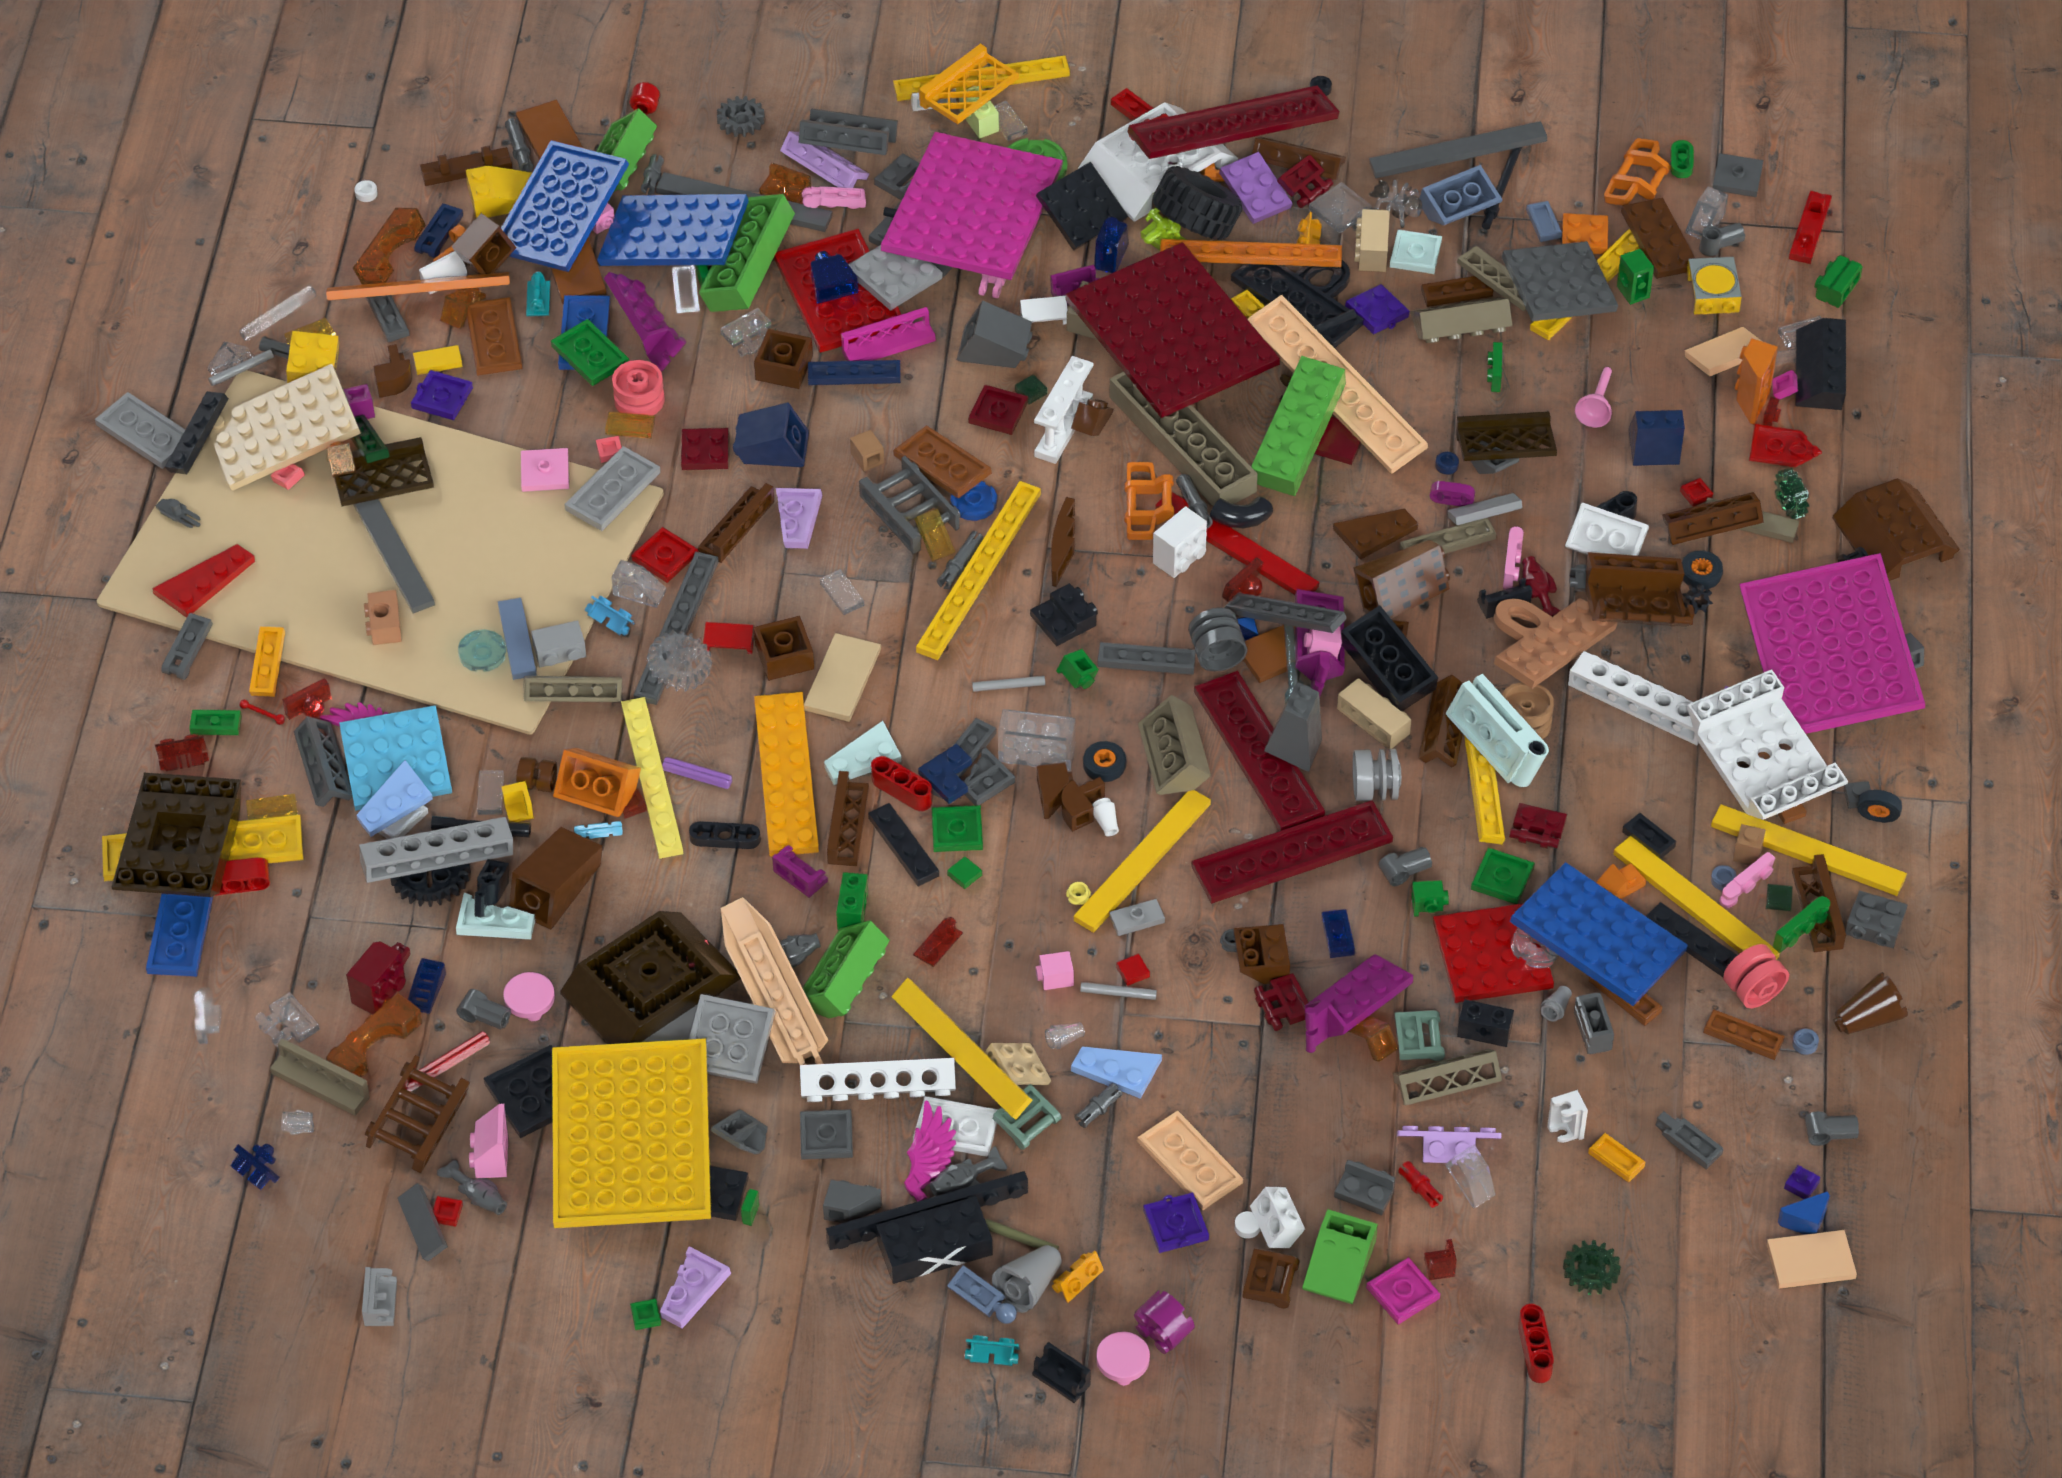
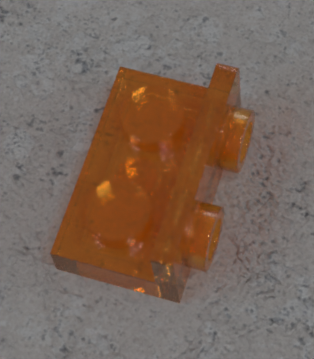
[759,163,811,204]

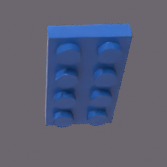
[558,295,611,370]
[146,894,213,977]

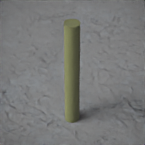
[985,1219,1059,1250]

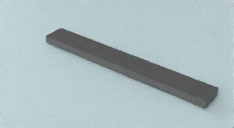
[1369,121,1547,179]
[656,172,833,232]
[341,472,435,614]
[633,552,719,705]

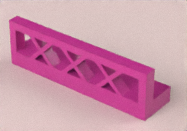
[841,307,936,361]

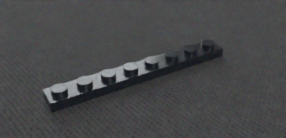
[826,1171,1028,1250]

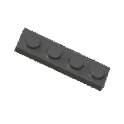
[1098,642,1196,675]
[932,718,996,799]

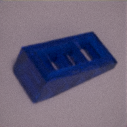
[406,958,446,1014]

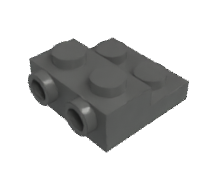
[1845,890,1908,948]

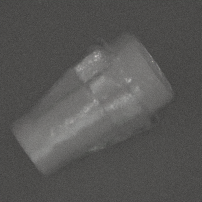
[1045,1022,1085,1050]

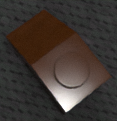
[1037,762,1073,819]

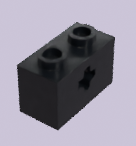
[1457,999,1514,1047]

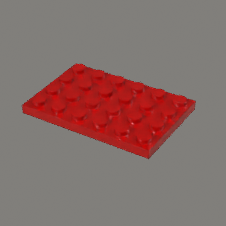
[774,229,902,353]

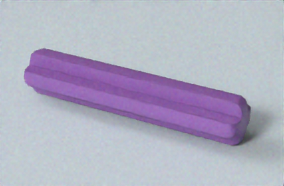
[662,757,732,789]

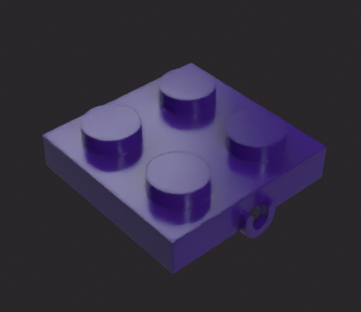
[1345,284,1410,335]
[411,370,473,420]
[1143,1192,1209,1253]

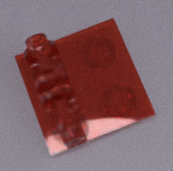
[155,734,209,772]

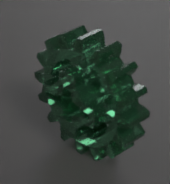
[1774,468,1809,520]
[1563,1240,1621,1295]

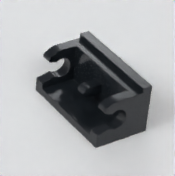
[1477,578,1532,619]
[1032,1342,1091,1403]

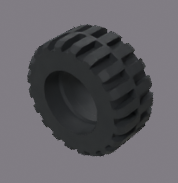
[1153,166,1242,240]

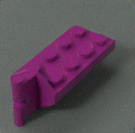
[604,272,687,372]
[1295,589,1345,699]
[1305,954,1413,1053]

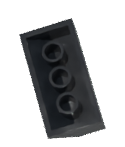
[1795,318,1846,410]

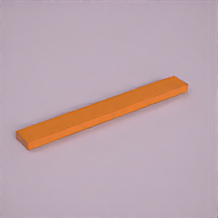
[1160,239,1342,267]
[326,272,510,300]

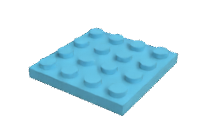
[339,705,452,811]

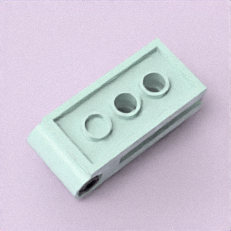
[1446,674,1549,787]

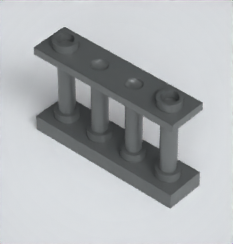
[798,108,898,155]
[859,456,961,554]

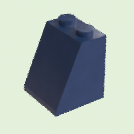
[733,402,809,467]
[1628,410,1685,466]

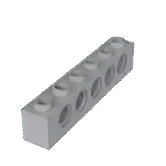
[359,817,513,883]

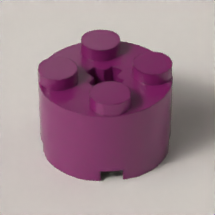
[1134,1290,1195,1354]

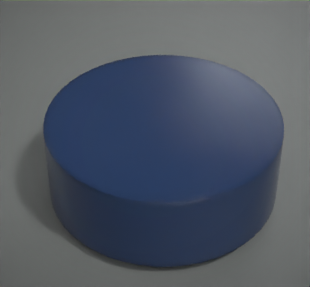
[1435,452,1459,475]

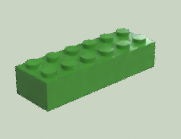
[699,194,795,312]
[1251,356,1346,496]

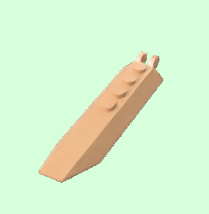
[720,897,828,1065]

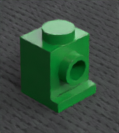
[1056,649,1099,689]
[1411,880,1449,917]

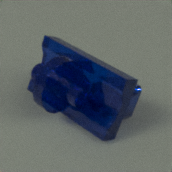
[230,1144,280,1190]

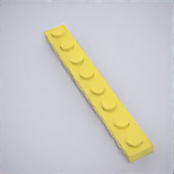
[621,697,683,859]

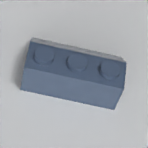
[1418,165,1503,225]

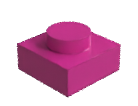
[1772,370,1798,400]

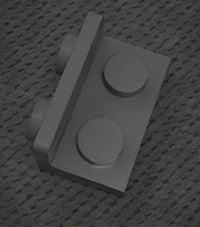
[1334,1160,1395,1215]

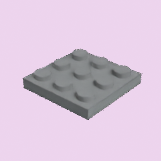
[846,245,943,310]
[689,994,776,1084]

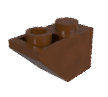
[1071,399,1114,436]

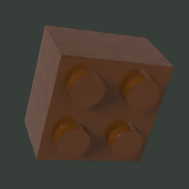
[452,213,517,275]
[754,329,813,389]
[754,616,814,681]

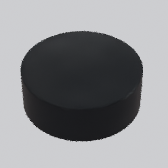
[1310,76,1332,96]

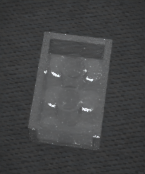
[998,709,1075,771]

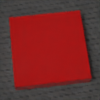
[631,527,698,583]

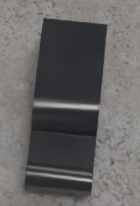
[474,859,509,918]

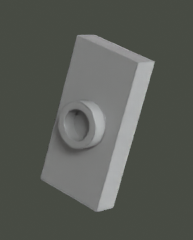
[1109,899,1165,936]

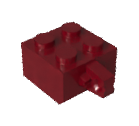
[346,941,411,1016]

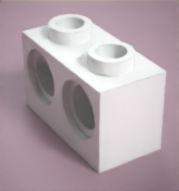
[1250,1187,1305,1248]

